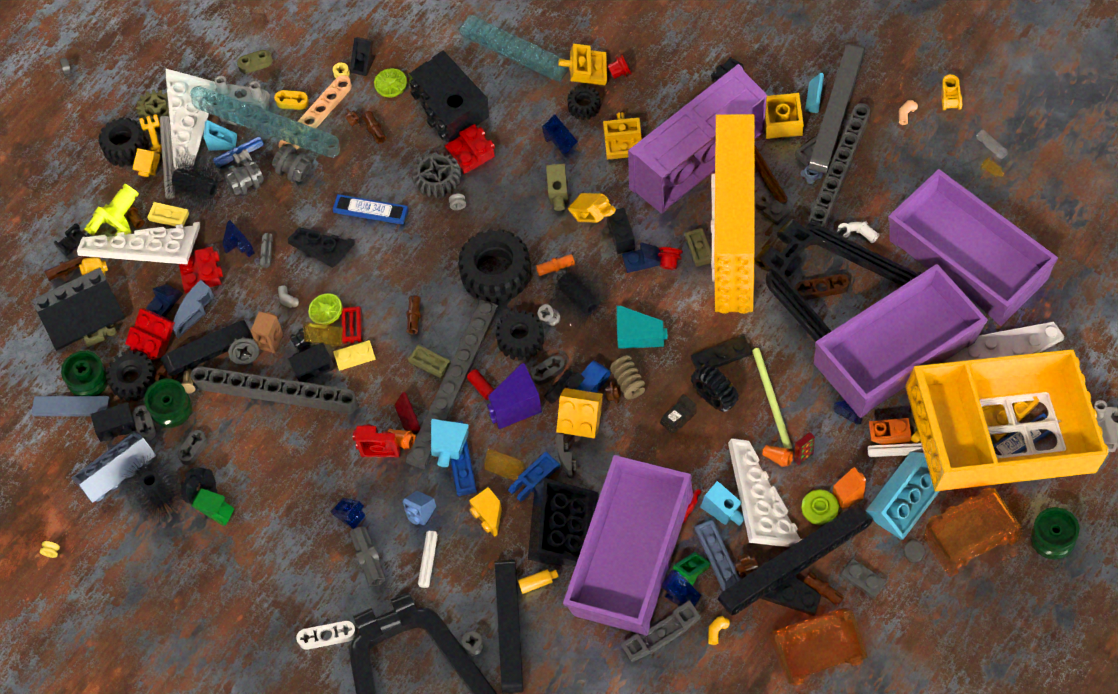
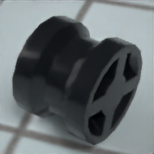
[289,328,312,352]

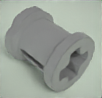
[537,304,561,326]

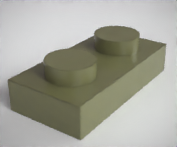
[684,228,712,267]

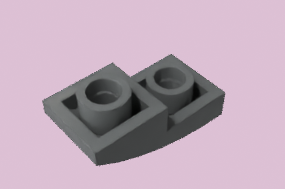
[556,435,577,478]

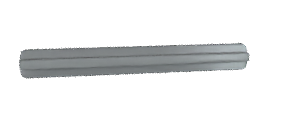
[160,116,175,199]

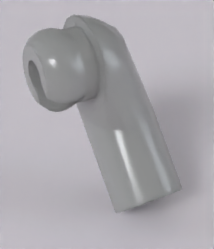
[278,286,299,308]

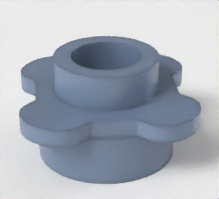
[801,165,823,184]

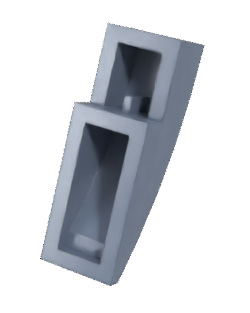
[173,280,214,339]

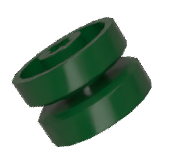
[61,350,108,396]
[144,379,192,428]
[1030,507,1080,560]

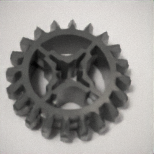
[412,151,461,198]

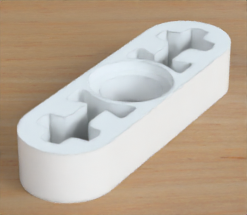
[297,621,356,650]

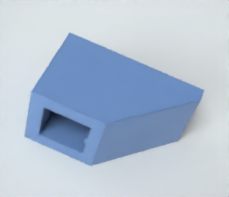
[403,491,436,526]

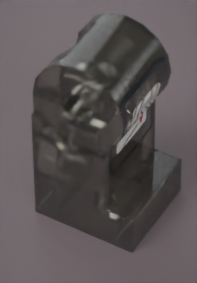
[660,394,697,434]

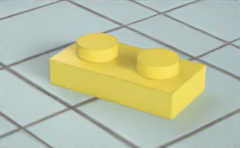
[148,202,189,227]
[333,340,376,371]

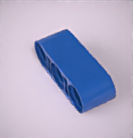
[569,360,611,393]

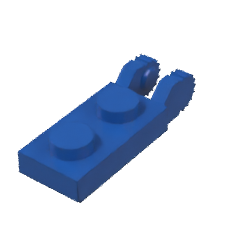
[508,452,560,502]

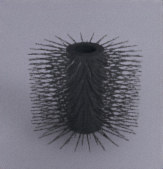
[163,151,225,214]
[544,260,612,329]
[120,454,184,523]

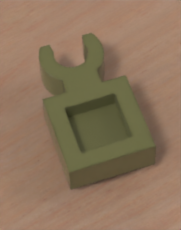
[83,324,117,347]

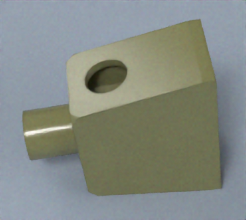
[546,164,568,211]

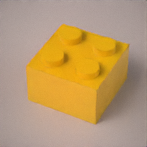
[764,93,803,139]
[557,388,603,438]

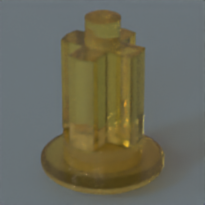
[980,156,1004,177]

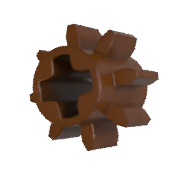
[734,553,759,577]

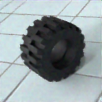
[98,117,148,167]

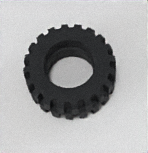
[458,229,531,303]

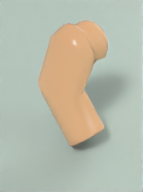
[899,100,918,125]

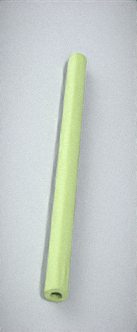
[752,348,793,451]

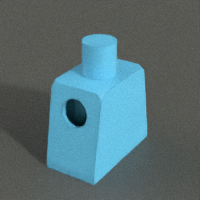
[431,419,469,467]
[700,481,744,526]

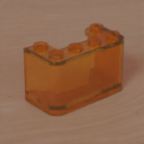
[924,487,1023,578]

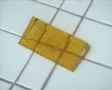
[303,322,343,346]
[485,449,525,481]

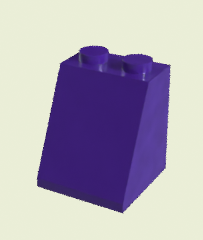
[487,363,542,429]

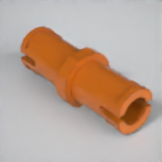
[536,254,575,277]

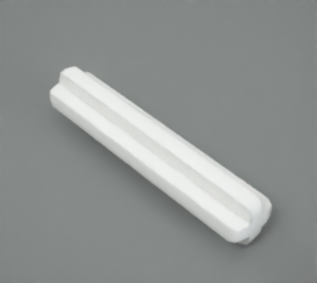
[868,443,924,457]
[418,531,438,588]

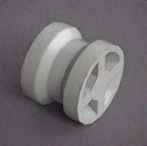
[233,148,252,168]

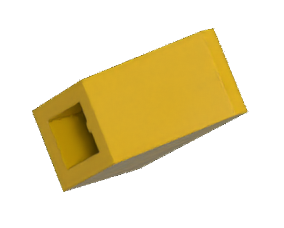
[469,487,502,537]

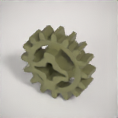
[136,90,169,124]

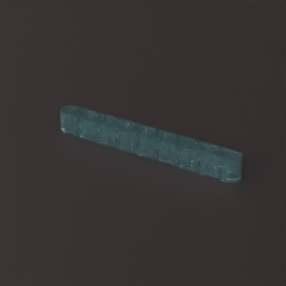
[190,86,340,158]

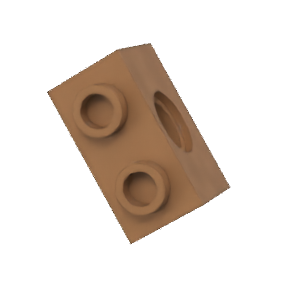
[251,311,283,353]

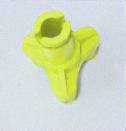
[84,184,139,236]

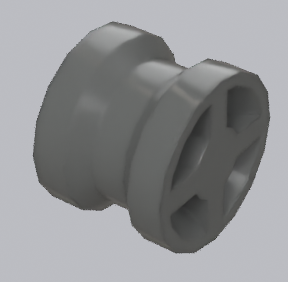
[462,631,484,656]

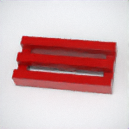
[342,306,362,344]

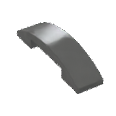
[620,600,701,662]

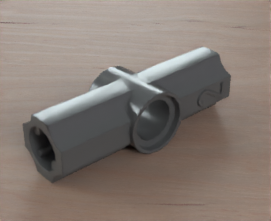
[350,527,386,587]

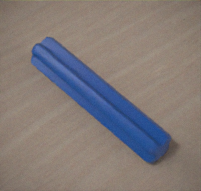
[213,136,264,168]

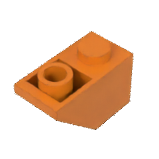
[869,418,911,445]
[832,467,866,510]

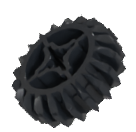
[691,364,739,412]

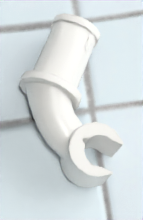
[838,221,879,243]

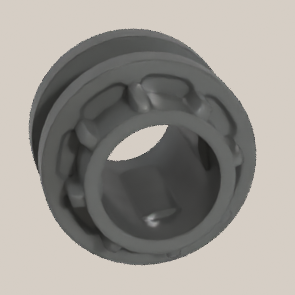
[272,146,311,182]
[224,159,264,196]

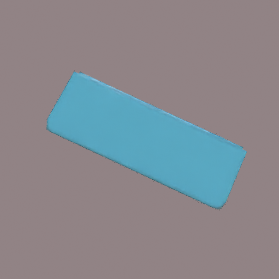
[805,73,824,113]

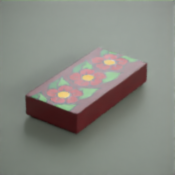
[794,432,815,465]

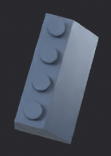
[71,431,156,503]

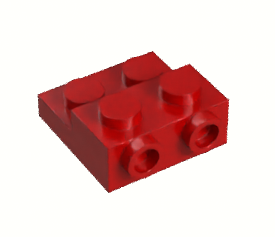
[444,124,495,174]
[179,246,223,294]
[125,308,175,360]
[353,424,400,457]

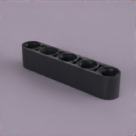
[160,320,253,376]

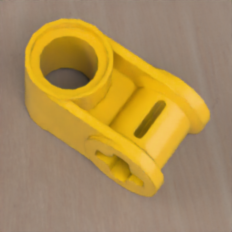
[941,74,962,110]

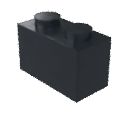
[607,208,635,254]
[288,342,335,383]
[91,402,136,442]

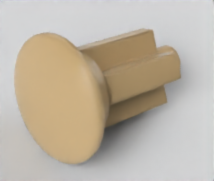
[181,369,196,393]

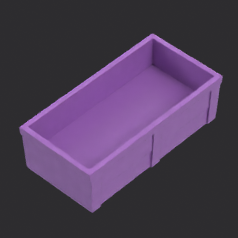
[628,64,767,214]
[888,169,1058,326]
[814,264,988,418]
[563,455,693,636]

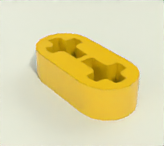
[274,90,309,110]

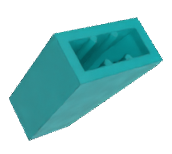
[617,306,668,349]

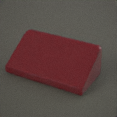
[395,392,420,434]

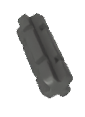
[260,233,273,268]

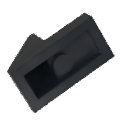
[350,37,375,76]

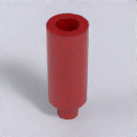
[467,369,495,400]

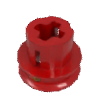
[608,54,632,79]
[658,247,683,270]

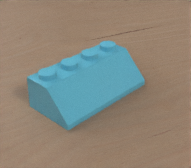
[866,452,940,540]

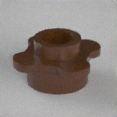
[344,108,360,127]
[605,381,621,404]

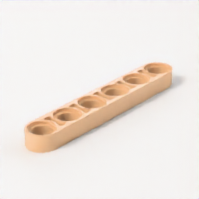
[279,75,352,151]

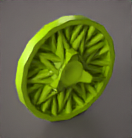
[374,68,407,98]
[308,293,343,325]
[801,489,839,525]

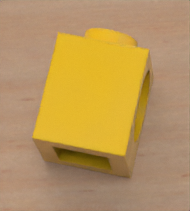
[132,148,160,177]

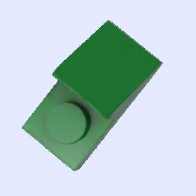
[191,488,235,526]
[673,552,711,588]

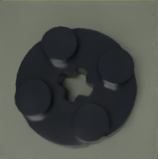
[181,467,218,505]

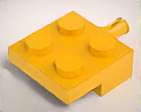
[558,44,607,85]
[603,112,642,160]

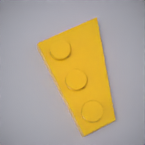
[982,396,1039,443]

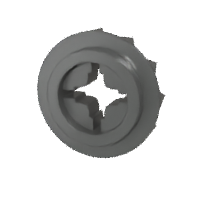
[228,337,259,365]

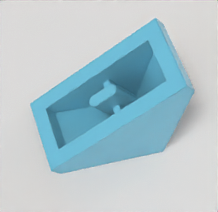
[203,120,237,151]

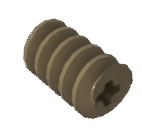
[610,355,645,399]

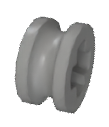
[449,193,466,210]

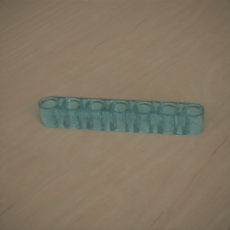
[458,15,569,81]

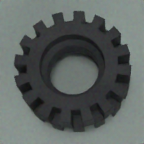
[567,85,600,120]

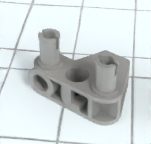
[214,76,270,125]
[1093,400,1118,452]

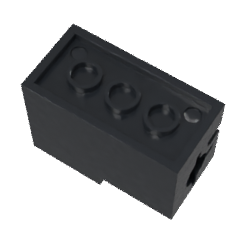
[409,50,489,143]

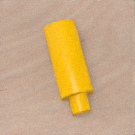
[517,569,559,594]

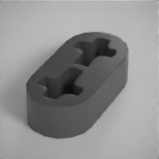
[531,355,565,385]
[133,405,156,441]
[178,430,207,465]

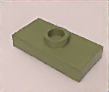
[408,345,451,378]

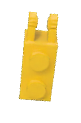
[567,193,616,223]

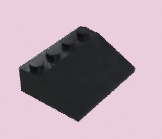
[31,268,125,351]
[528,478,598,566]

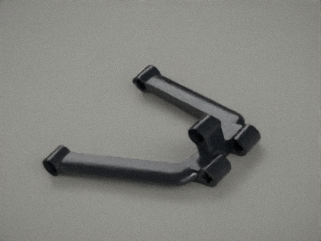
[754,219,922,342]
[349,592,497,694]

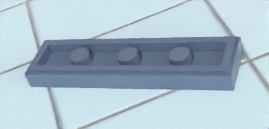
[32,396,111,416]
[694,519,741,591]

